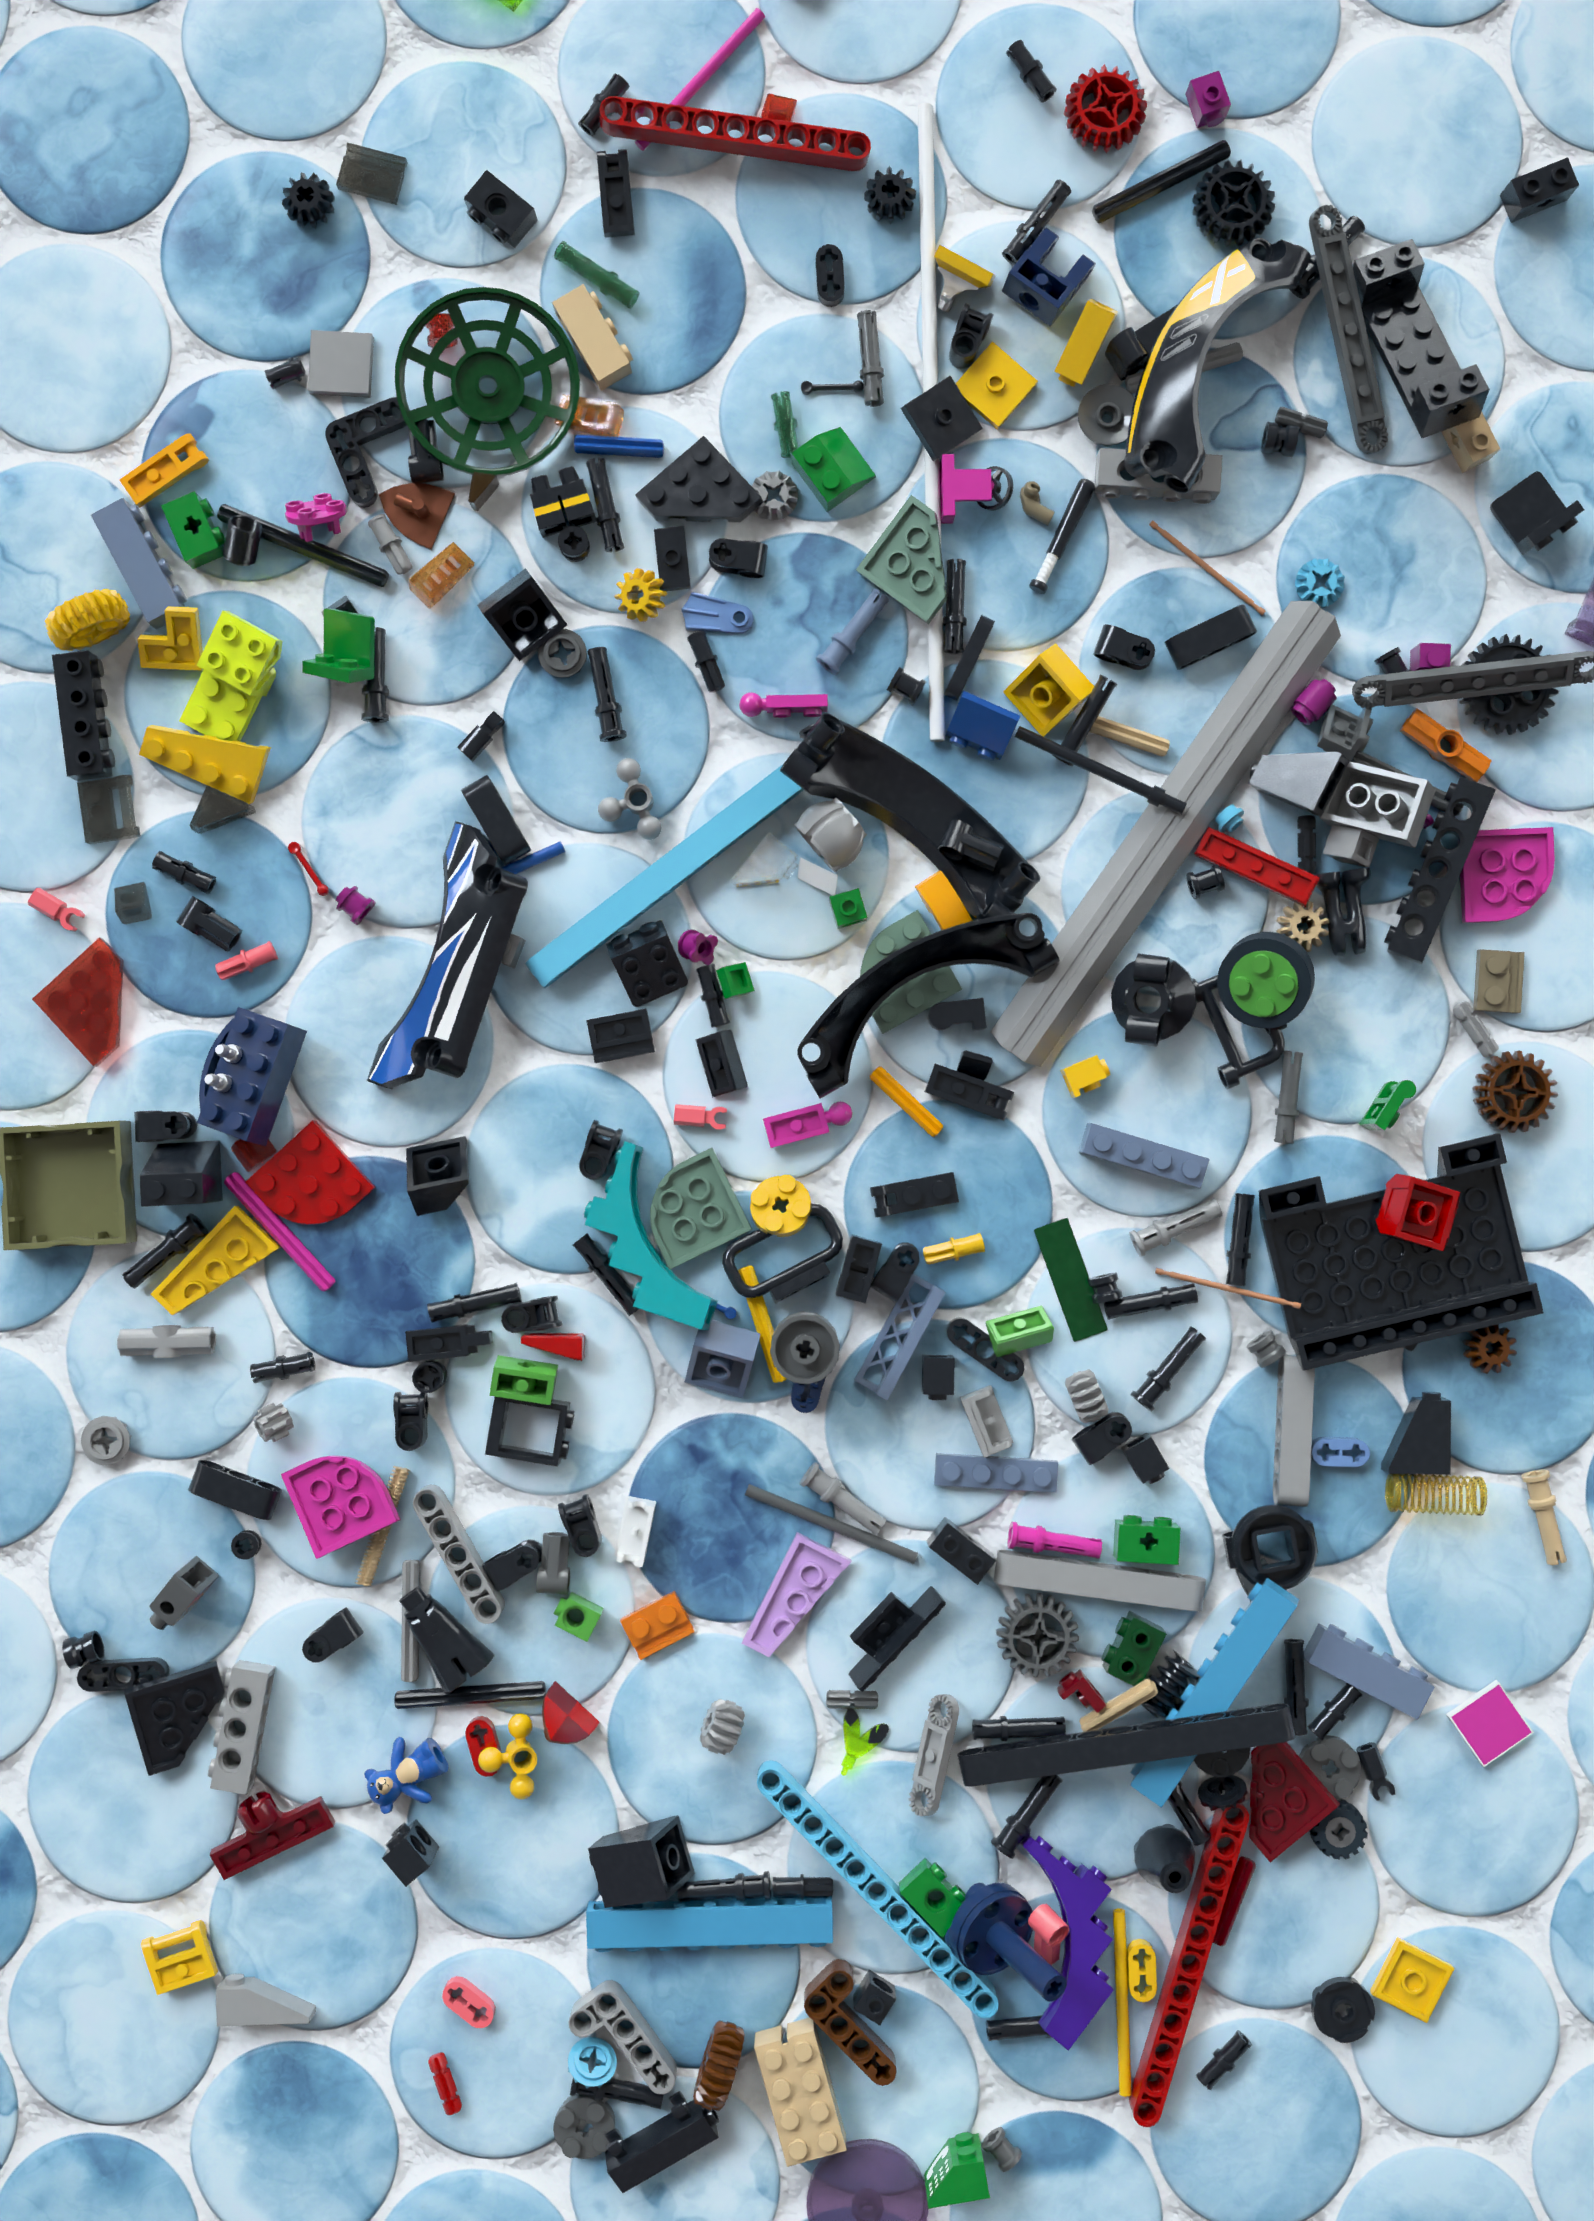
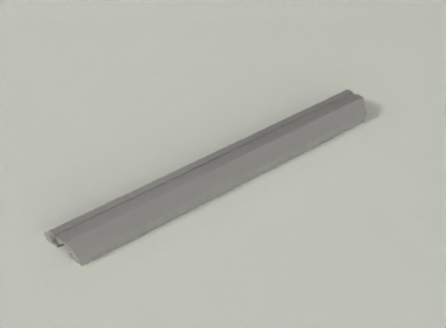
[991,601,1341,1067]

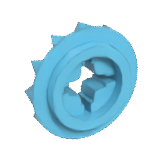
[1295,558,1345,608]
[568,2037,617,2089]

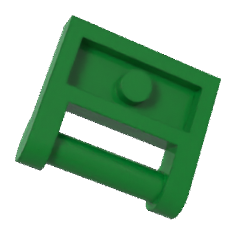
[1359,1080,1416,1130]

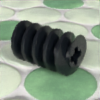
[1141,1650,1200,1718]

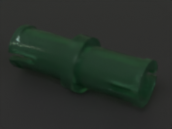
[771,391,799,458]

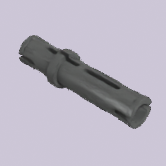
[857,310,884,407]
[1274,1051,1303,1144]

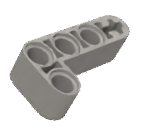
[569,1980,677,2094]

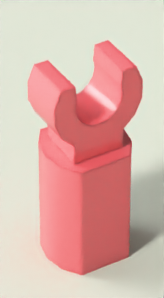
[28,888,85,932]
[674,1104,727,1129]

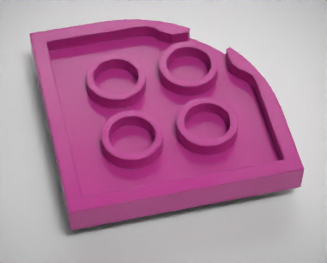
[1460,827,1555,923]
[281,1455,400,1559]

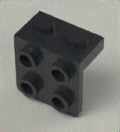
[1490,471,1585,555]
[606,920,688,1007]

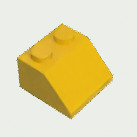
[1003,643,1094,737]

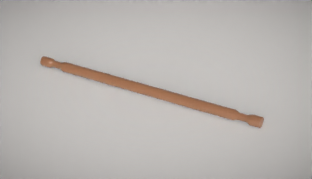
[1149,520,1266,615]
[1155,1268,1301,1309]

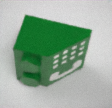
[924,2132,990,2209]

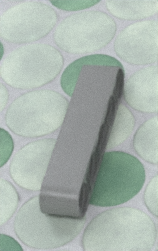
[1273,1356,1315,1507]
[413,1484,505,1624]

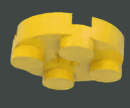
[750,1175,812,1237]

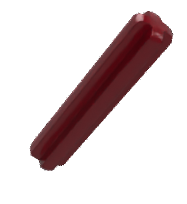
[1213,1856,1256,1947]

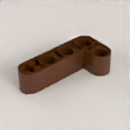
[804,1959,897,2086]

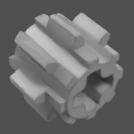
[253,1403,294,1442]

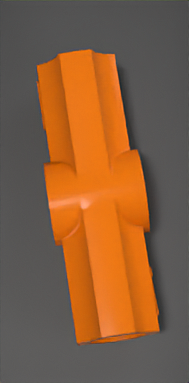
[1400,708,1492,782]

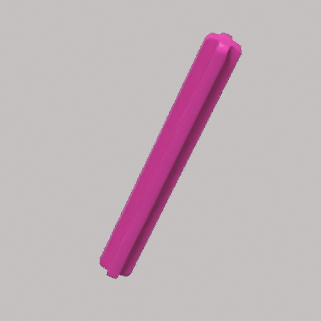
[224,1172,336,1292]

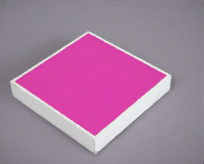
[1446,1680,1534,1767]

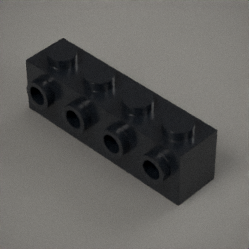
[52,650,115,781]

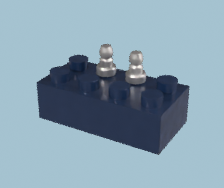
[197,1007,307,1146]

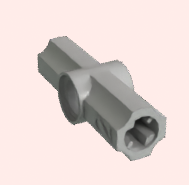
[117,1325,216,1358]

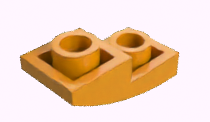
[915,870,973,930]

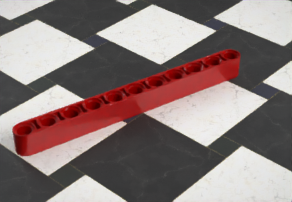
[1129,1803,1249,2127]

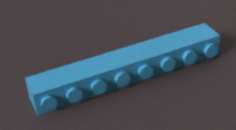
[1130,1578,1299,1808]
[586,1896,833,1952]

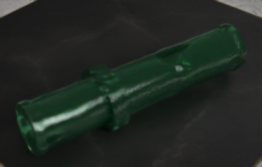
[554,241,640,309]

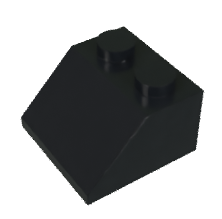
[477,568,567,662]

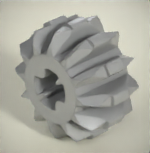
[1065,1369,1109,1424]
[700,1699,745,1755]

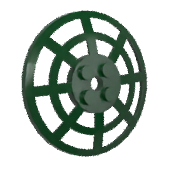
[394,287,580,476]

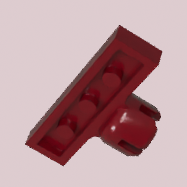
[210,1791,335,1880]

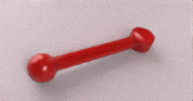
[288,842,329,896]

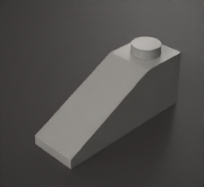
[216,1974,316,2027]

